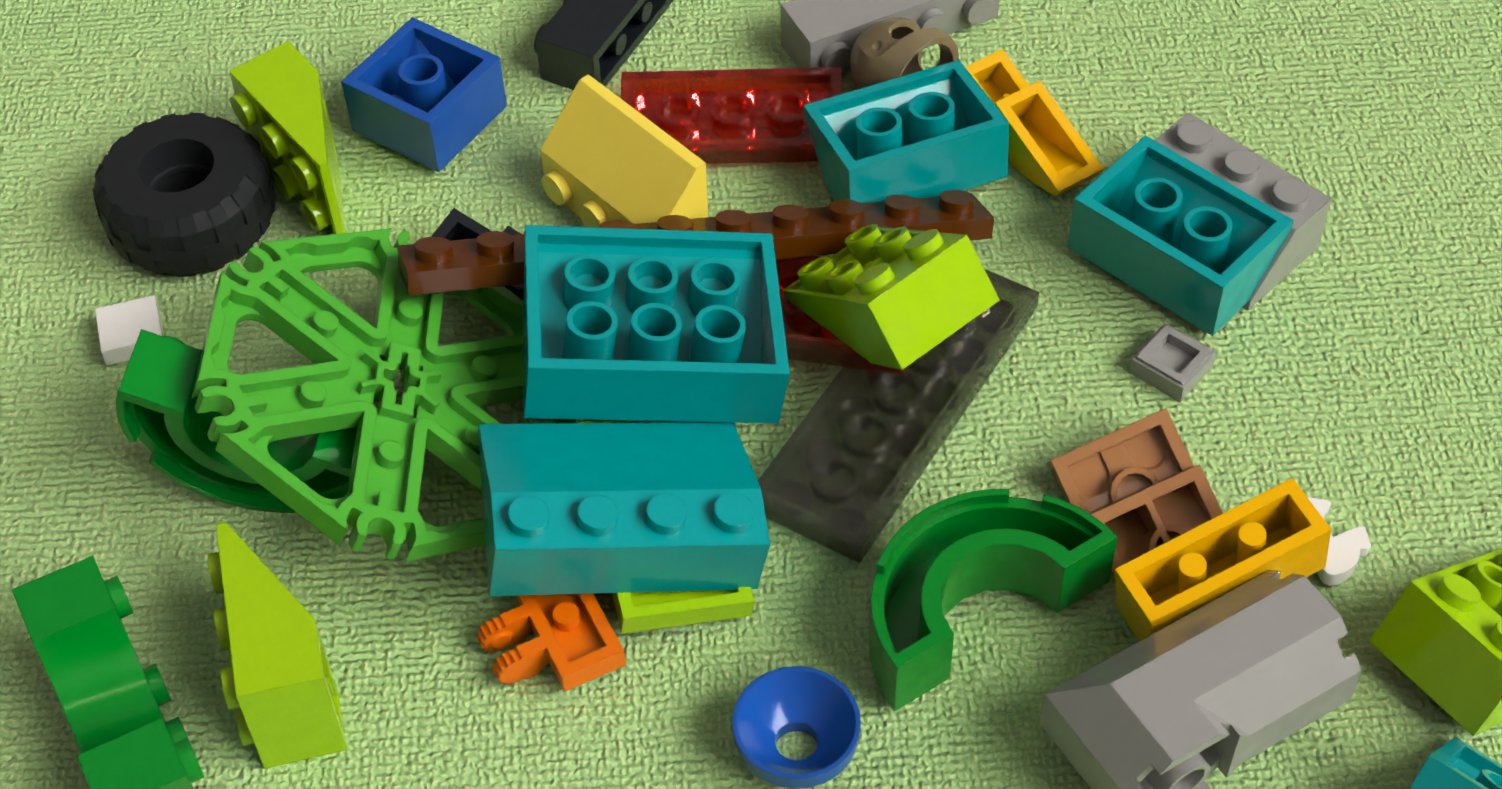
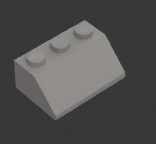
[1155,112,1332,310]

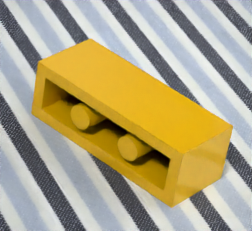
[1115,478,1332,641]

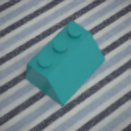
[803,60,1009,203]
[1067,135,1294,336]

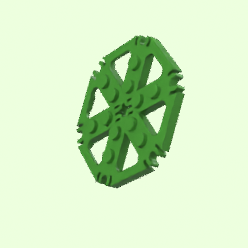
[192,228,571,562]

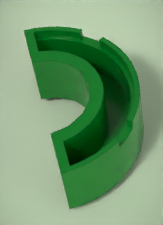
[116,329,357,513]
[869,489,1118,712]
[11,556,205,789]

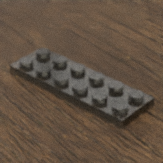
[758,269,1039,563]

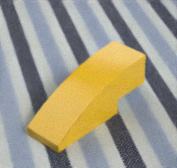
[965,49,1104,197]

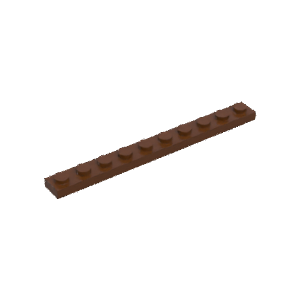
[397,190,994,295]

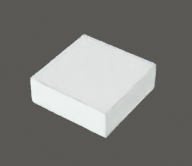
[95,295,164,366]

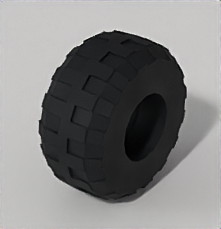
[93,112,276,277]

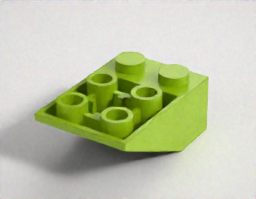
[229,41,346,235]
[782,224,1000,370]
[208,522,347,769]
[1369,548,1502,736]

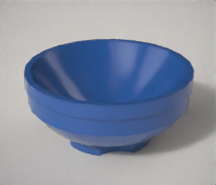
[732,666,861,789]

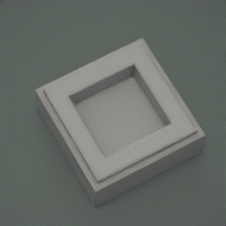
[1129,323,1217,402]

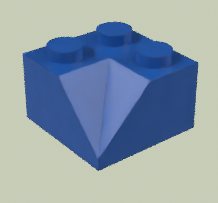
[341,17,507,172]

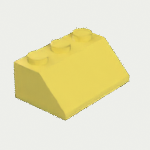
[540,74,708,227]

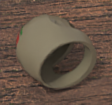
[849,17,959,89]

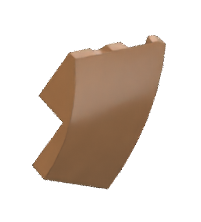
[1047,408,1223,577]

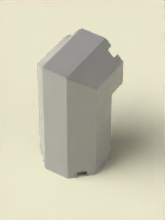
[1040,569,1362,789]

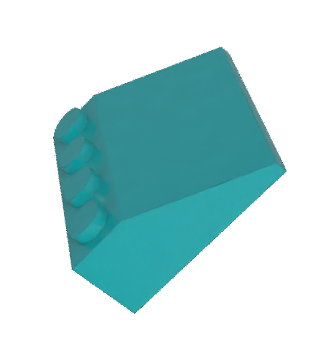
[523,225,790,424]
[478,422,770,596]

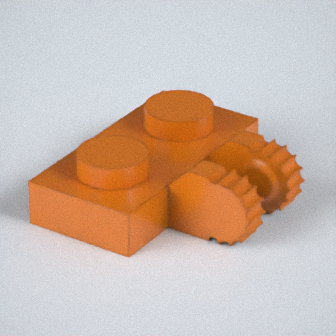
[476,594,626,692]

